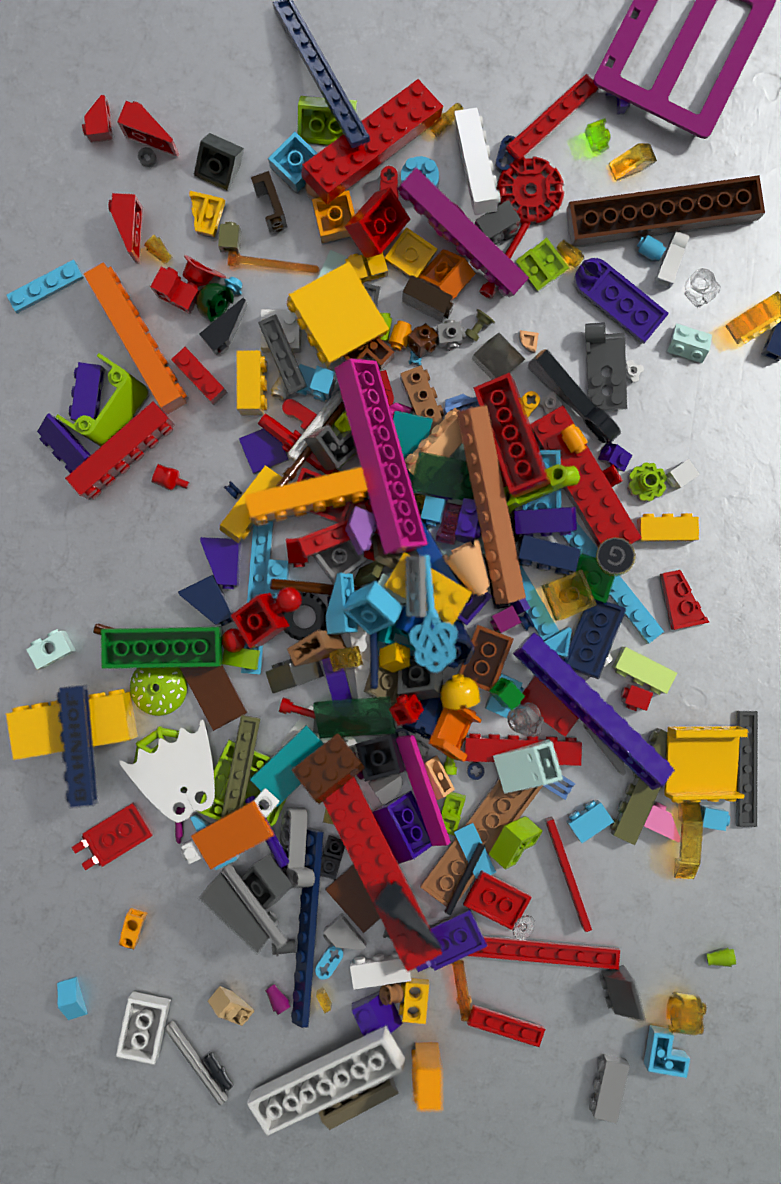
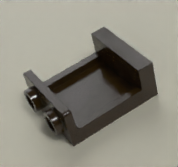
[251,171,287,233]

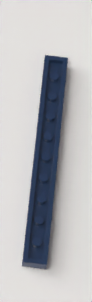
[273,0,370,149]
[291,829,323,1028]

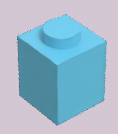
[421,496,447,527]
[698,805,730,831]

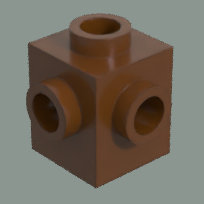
[407,323,438,358]

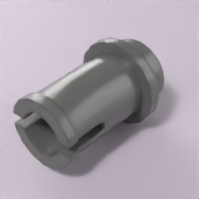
[272,940,296,956]

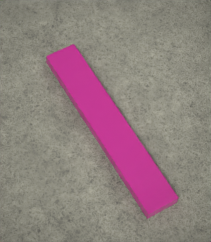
[396,735,451,846]

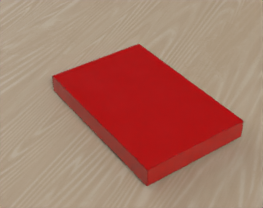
[463,870,532,931]

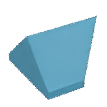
[544,627,572,657]

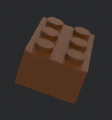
[292,733,365,804]

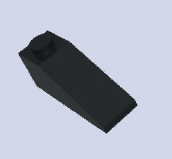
[199,297,248,355]

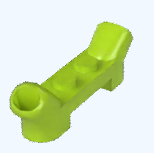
[504,464,580,514]

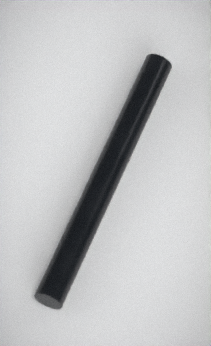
[444,842,486,915]

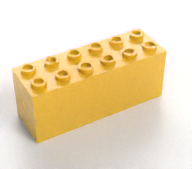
[6,689,138,760]

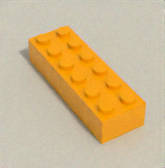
[245,467,367,526]

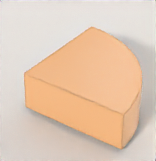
[519,330,539,353]

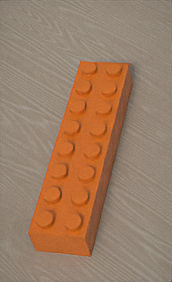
[84,262,187,414]

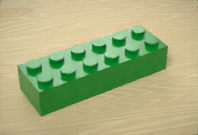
[101,627,222,668]

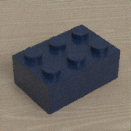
[516,535,581,576]

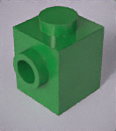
[489,677,525,711]

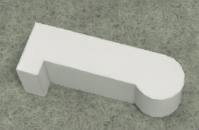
[653,231,689,289]

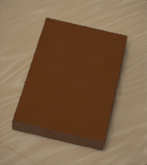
[325,864,380,933]

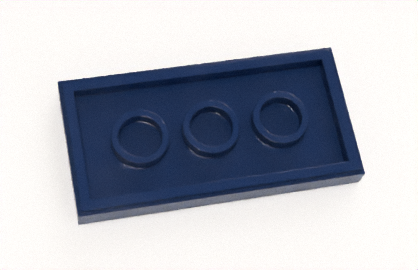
[563,597,626,680]

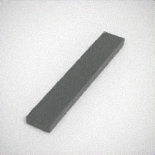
[736,711,758,827]

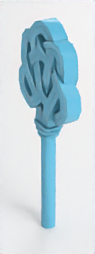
[409,555,458,673]

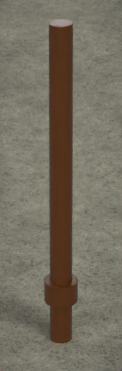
[276,402,345,487]

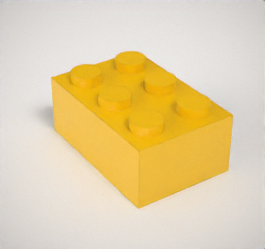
[237,351,268,416]

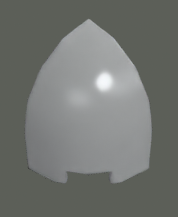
[368,774,403,805]

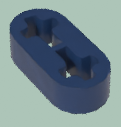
[495,135,515,173]

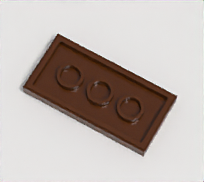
[180,664,248,731]

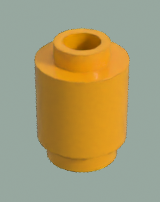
[388,321,412,351]
[561,424,588,454]

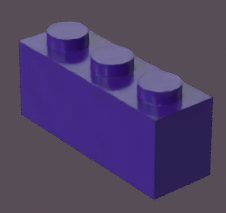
[69,362,105,422]
[514,507,577,537]

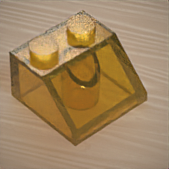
[541,570,597,621]

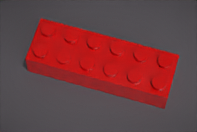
[474,373,551,498]
[65,401,175,500]

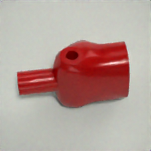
[151,464,189,490]

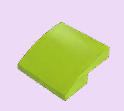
[516,237,570,291]

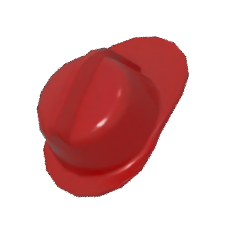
[182,255,226,286]

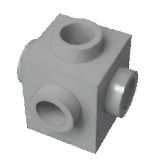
[437,320,465,349]

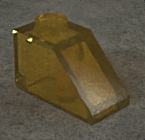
[608,143,657,181]

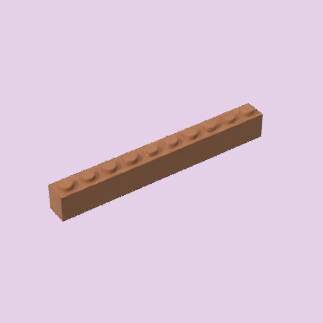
[457,405,526,604]

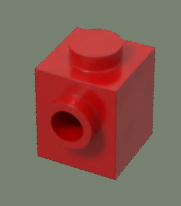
[621,684,653,711]

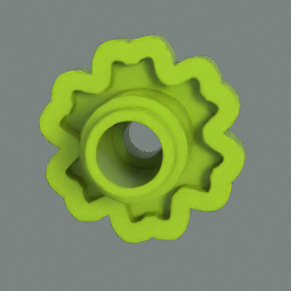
[627,462,667,502]

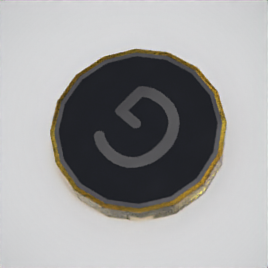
[596,537,636,576]

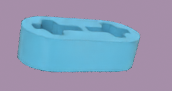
[315,944,343,980]

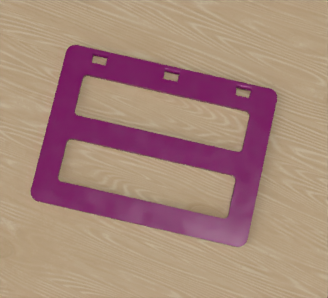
[593,0,776,139]

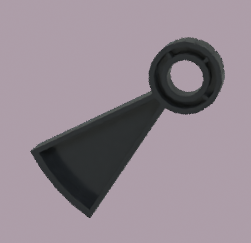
[528,349,621,445]

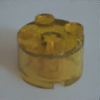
[666,992,707,1036]

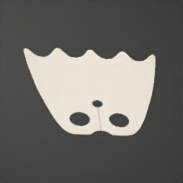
[120,720,215,822]

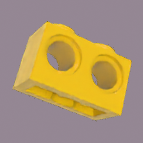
[399,978,429,1024]

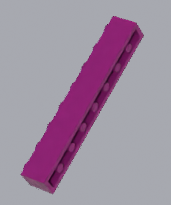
[397,167,529,297]

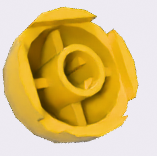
[441,674,480,709]

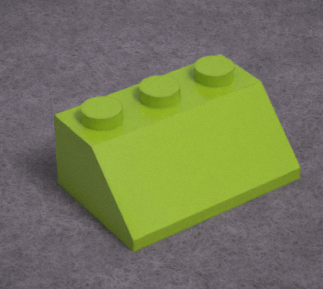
[298,96,357,145]

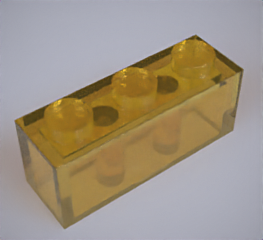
[725,291,781,345]

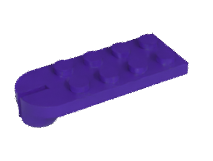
[574,258,669,344]

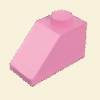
[644,802,680,842]

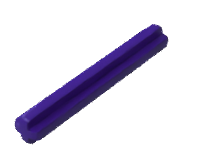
[245,796,289,868]

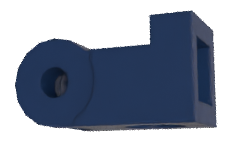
[761,322,781,362]

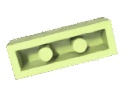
[612,647,677,695]

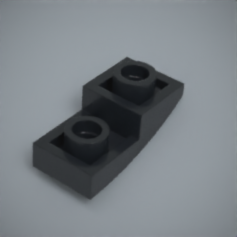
[320,835,345,880]

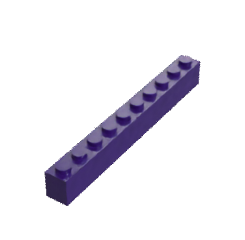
[513,632,675,790]

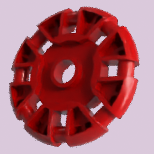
[496,156,565,224]

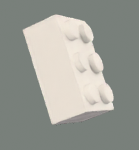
[116,991,171,1064]

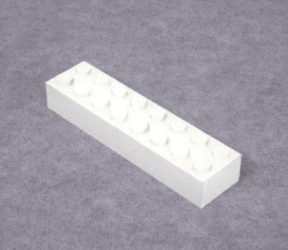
[247,1026,405,1136]

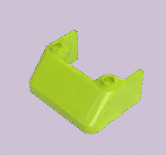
[56,353,149,447]

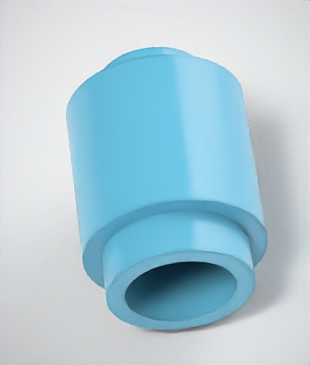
[637,235,666,261]

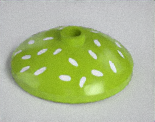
[130,667,188,716]

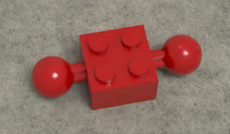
[222,587,302,653]

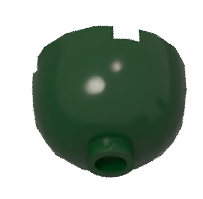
[196,283,234,322]

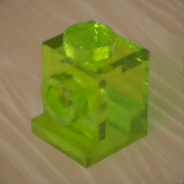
[585,118,611,153]

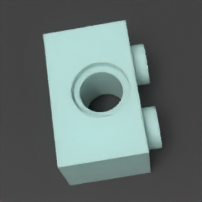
[26,629,76,670]

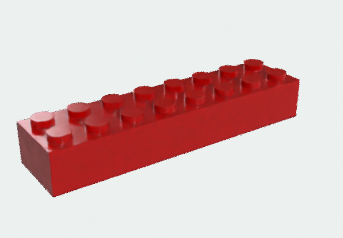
[301,79,443,205]
[530,405,642,548]

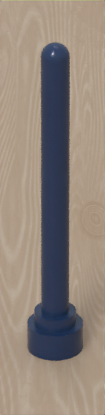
[370,632,378,689]

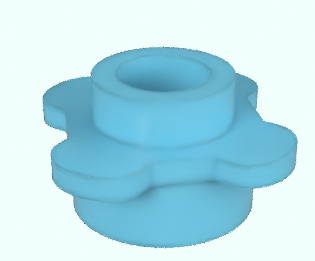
[224,277,243,295]

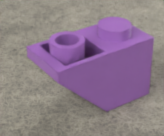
[345,506,377,555]

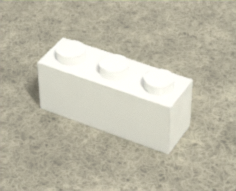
[350,951,411,990]

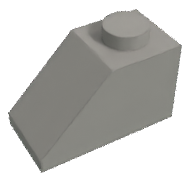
[323,913,366,950]

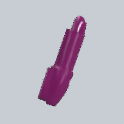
[175,807,185,844]

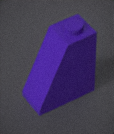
[200,537,241,589]

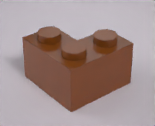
[341,337,394,370]

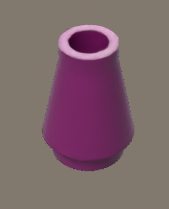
[265,984,291,1015]

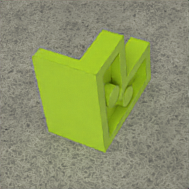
[489,816,543,870]

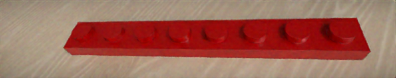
[468,936,620,970]

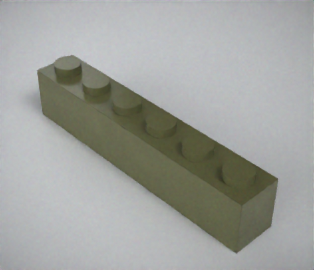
[610,728,667,845]

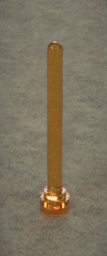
[228,250,319,273]

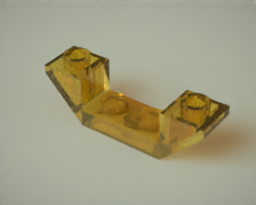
[674,801,703,879]

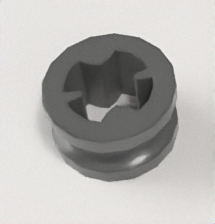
[138,147,156,167]

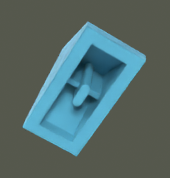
[57,976,88,1020]

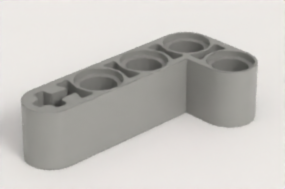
[279,807,315,888]

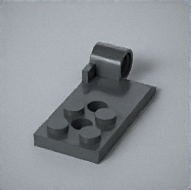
[585,322,628,411]

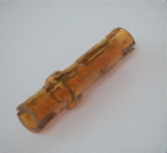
[452,960,472,1021]

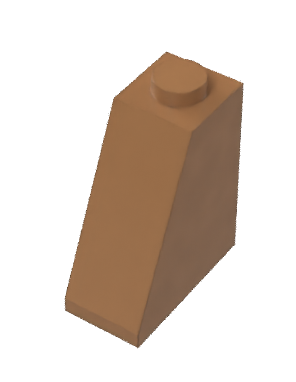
[287,630,347,666]

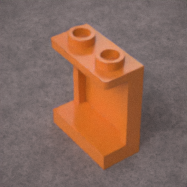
[429,705,482,762]

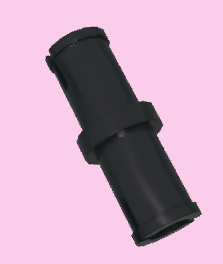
[202,1052,234,1093]

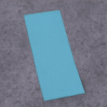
[454,823,496,879]

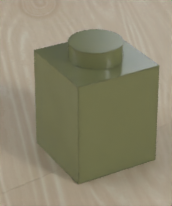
[218,222,241,253]

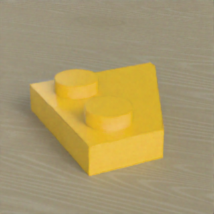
[189,191,226,237]

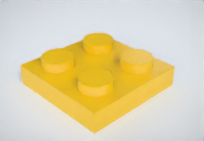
[385,227,438,278]

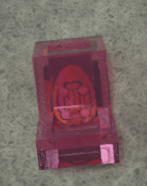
[435,502,462,545]

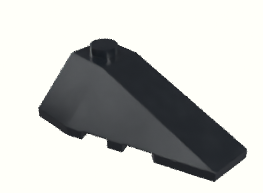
[374,880,441,951]

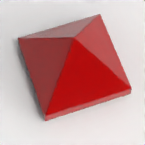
[603,465,623,487]

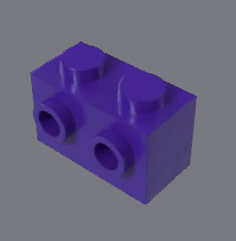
[455,498,481,544]

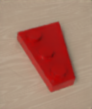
[660,570,710,630]

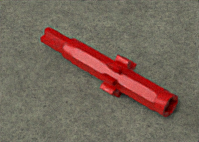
[258,413,340,475]

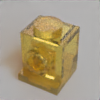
[329,646,363,672]

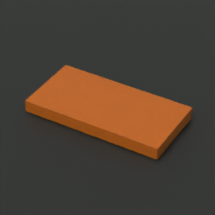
[191,801,274,870]

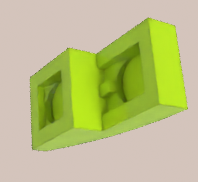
[222,648,260,670]
[441,792,466,836]

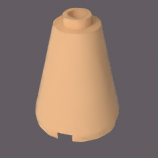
[443,539,490,596]

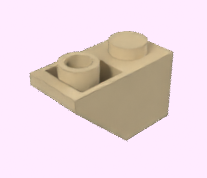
[208,986,254,1026]

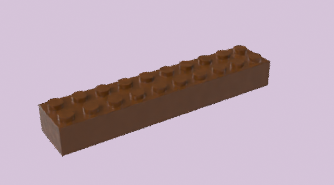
[566,175,765,246]

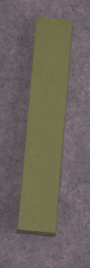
[221,715,260,818]

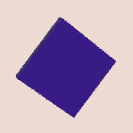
[239,429,289,474]

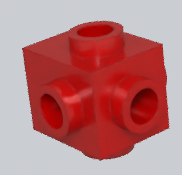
[389,694,424,726]

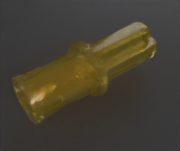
[430,103,464,136]

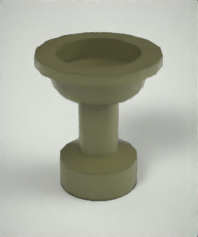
[465,309,495,342]

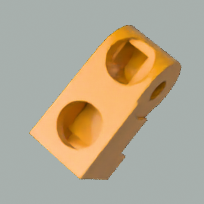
[119,908,147,950]

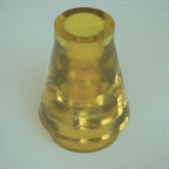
[144,235,172,264]
[556,240,585,268]

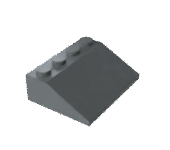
[199,871,279,953]

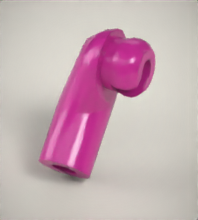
[389,403,413,418]

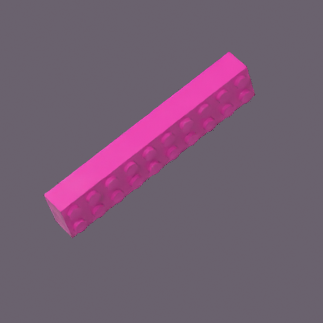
[334,359,428,554]

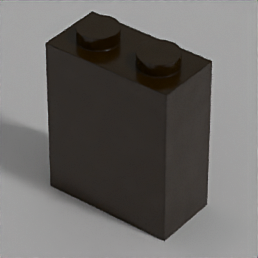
[402,275,454,322]

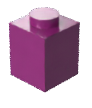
[489,606,521,633]

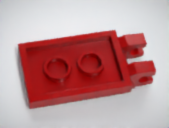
[71,802,153,870]

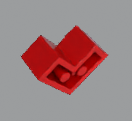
[150,266,199,314]

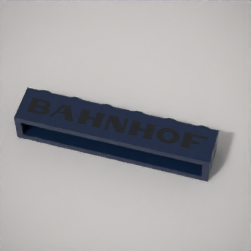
[57,685,98,808]

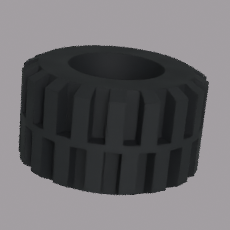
[282,593,327,641]

